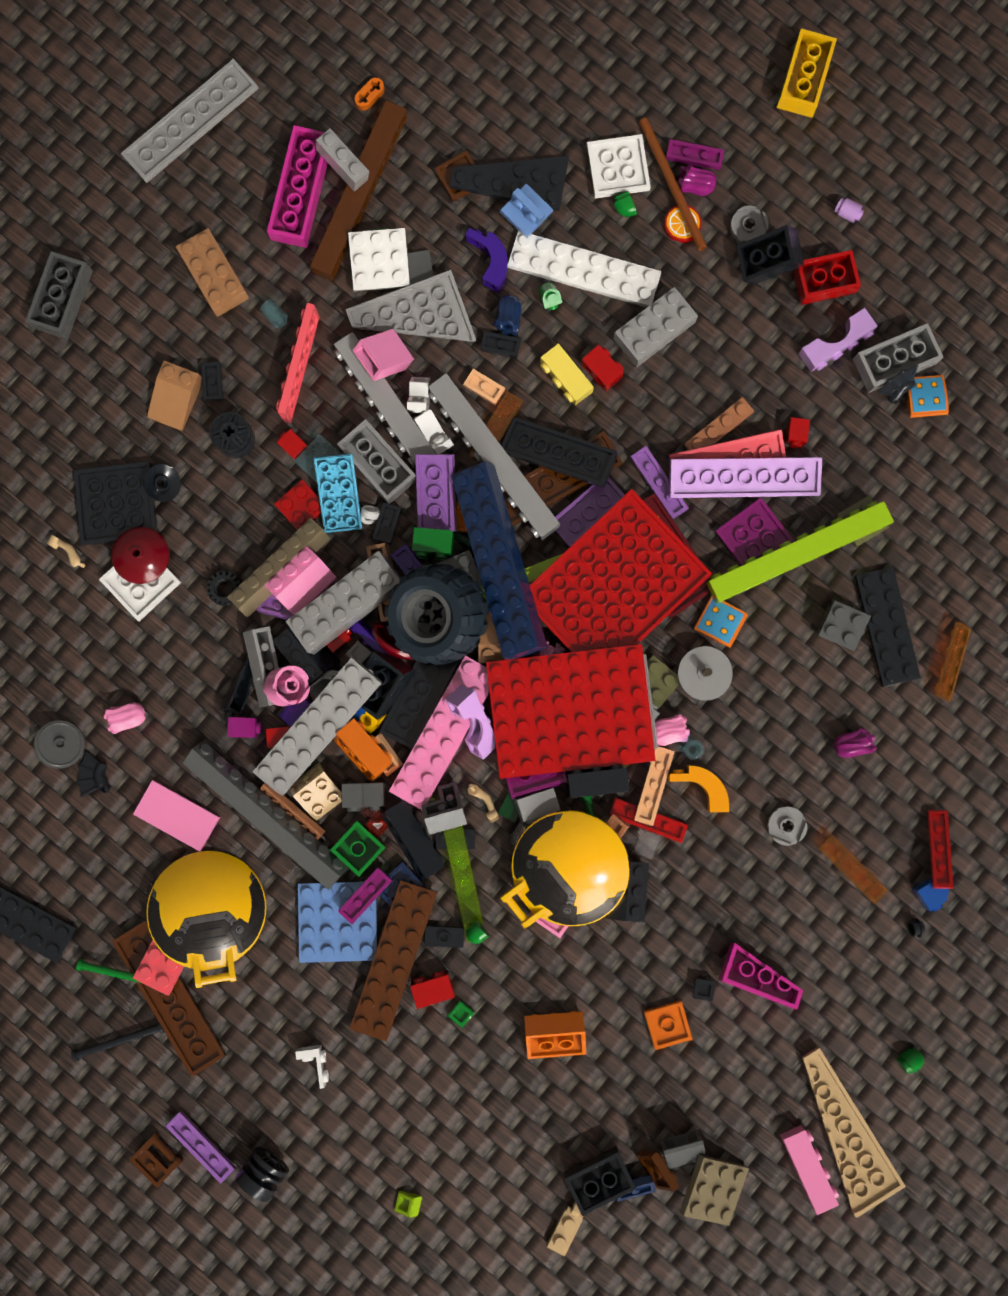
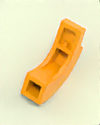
[668,766,729,812]

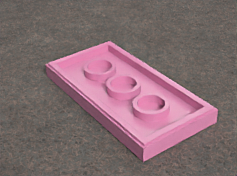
[133,780,220,852]

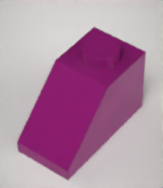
[228,717,262,738]

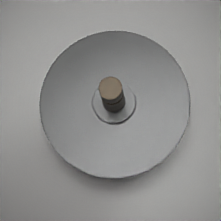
[678,646,733,701]

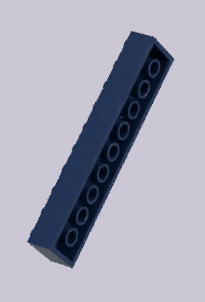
[451,461,548,660]

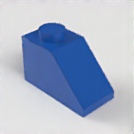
[912,877,949,912]

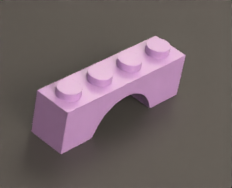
[799,308,877,372]
[445,684,496,760]

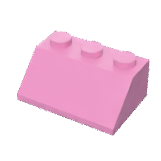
[264,546,338,615]

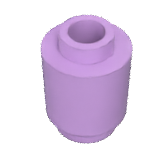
[834,198,864,223]

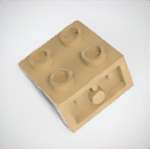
[290,763,342,821]

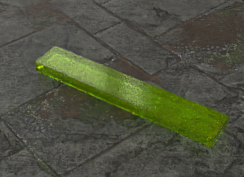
[444,826,484,943]

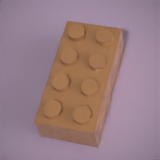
[176,228,249,317]

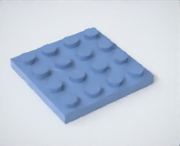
[298,881,378,963]

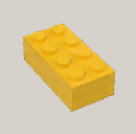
[777,28,837,118]

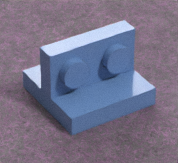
[500,184,553,238]

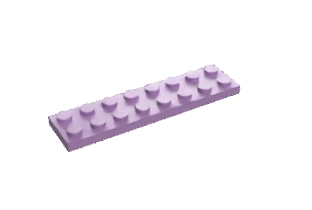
[669,457,822,498]

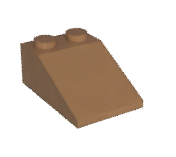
[147,361,202,431]
[478,606,507,663]

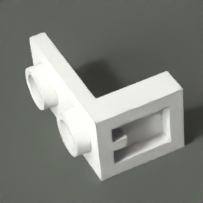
[414,409,453,454]
[295,1045,329,1089]

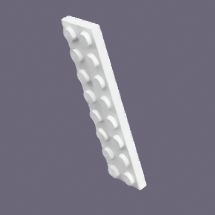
[508,230,662,308]

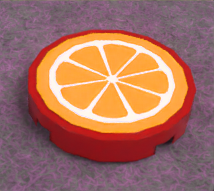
[664,205,702,243]

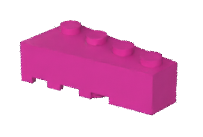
[718,943,803,1010]

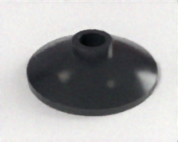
[143,464,181,502]

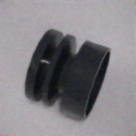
[209,412,255,459]
[235,1147,289,1202]

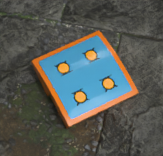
[906,375,949,418]
[694,596,748,648]

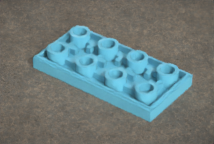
[314,453,363,533]

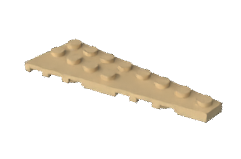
[802,1047,906,1218]

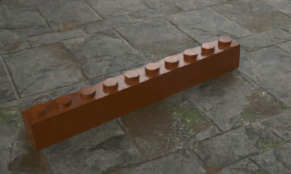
[309,100,408,282]

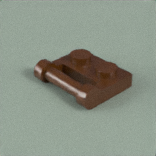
[129,1132,183,1188]

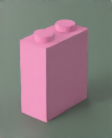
[353,329,414,381]

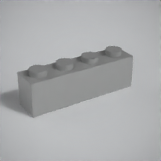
[243,626,279,708]

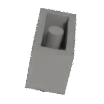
[514,787,560,824]

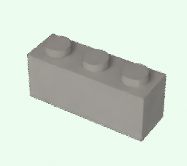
[316,128,369,192]

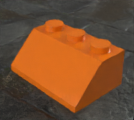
[334,718,392,783]
[524,1011,586,1059]

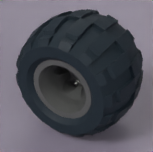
[385,564,489,665]

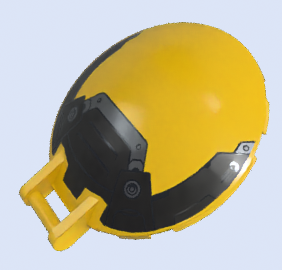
[500,810,630,929]
[146,851,266,988]

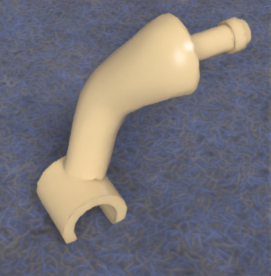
[46,535,85,568]
[468,784,499,823]

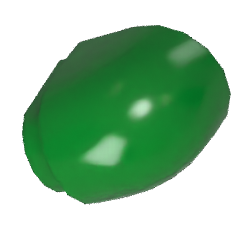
[613,191,637,217]
[466,919,489,944]
[896,1048,924,1074]

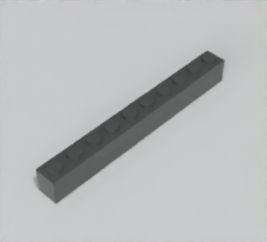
[183,741,348,890]

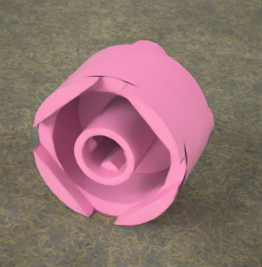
[263,666,310,707]

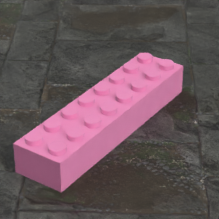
[389,656,490,810]

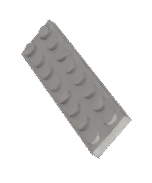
[121,59,259,183]
[253,656,382,796]

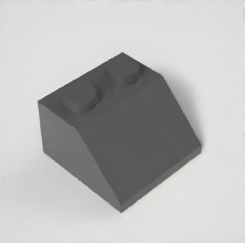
[660,1130,706,1170]

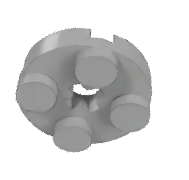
[730,206,769,244]
[767,807,807,846]

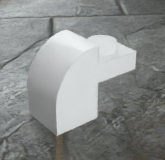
[407,377,430,413]

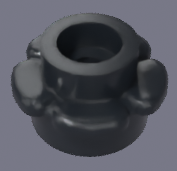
[907,918,925,938]

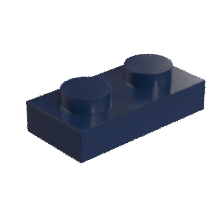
[617,1175,656,1202]

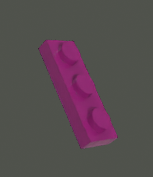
[666,139,725,170]
[338,867,393,924]

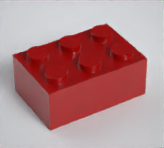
[793,250,861,305]

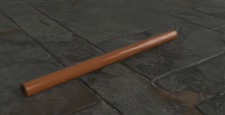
[639,117,707,251]

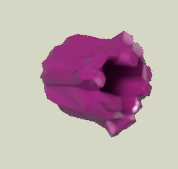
[677,164,717,196]
[834,727,877,758]

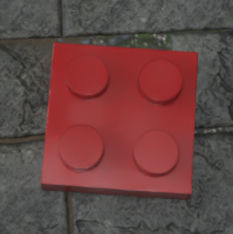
[274,479,322,530]

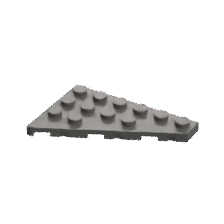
[346,270,477,342]

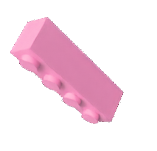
[780,1125,839,1215]

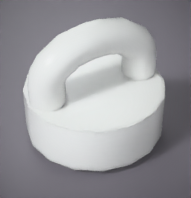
[360,505,380,524]

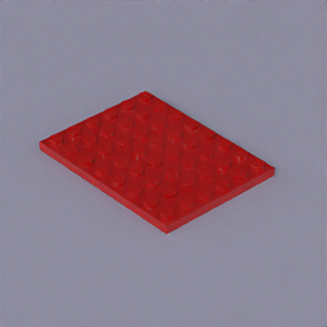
[530,489,712,652]
[486,644,656,779]

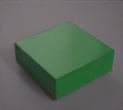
[447,1000,475,1028]

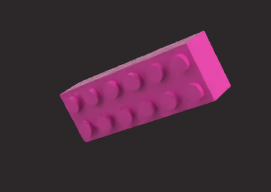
[267,125,328,248]

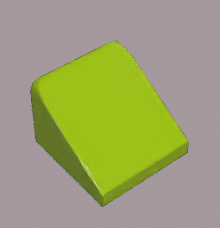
[394,1191,422,1218]

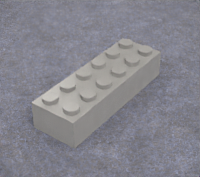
[286,551,401,654]

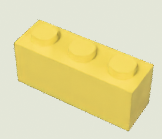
[540,343,594,406]

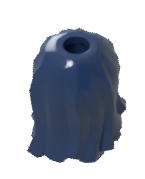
[493,295,521,336]

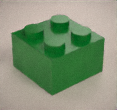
[412,527,454,562]
[330,820,386,877]

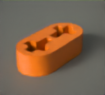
[355,78,385,111]

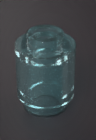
[260,300,288,328]
[682,740,704,759]

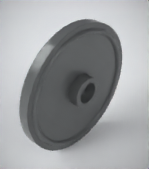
[34,721,84,769]

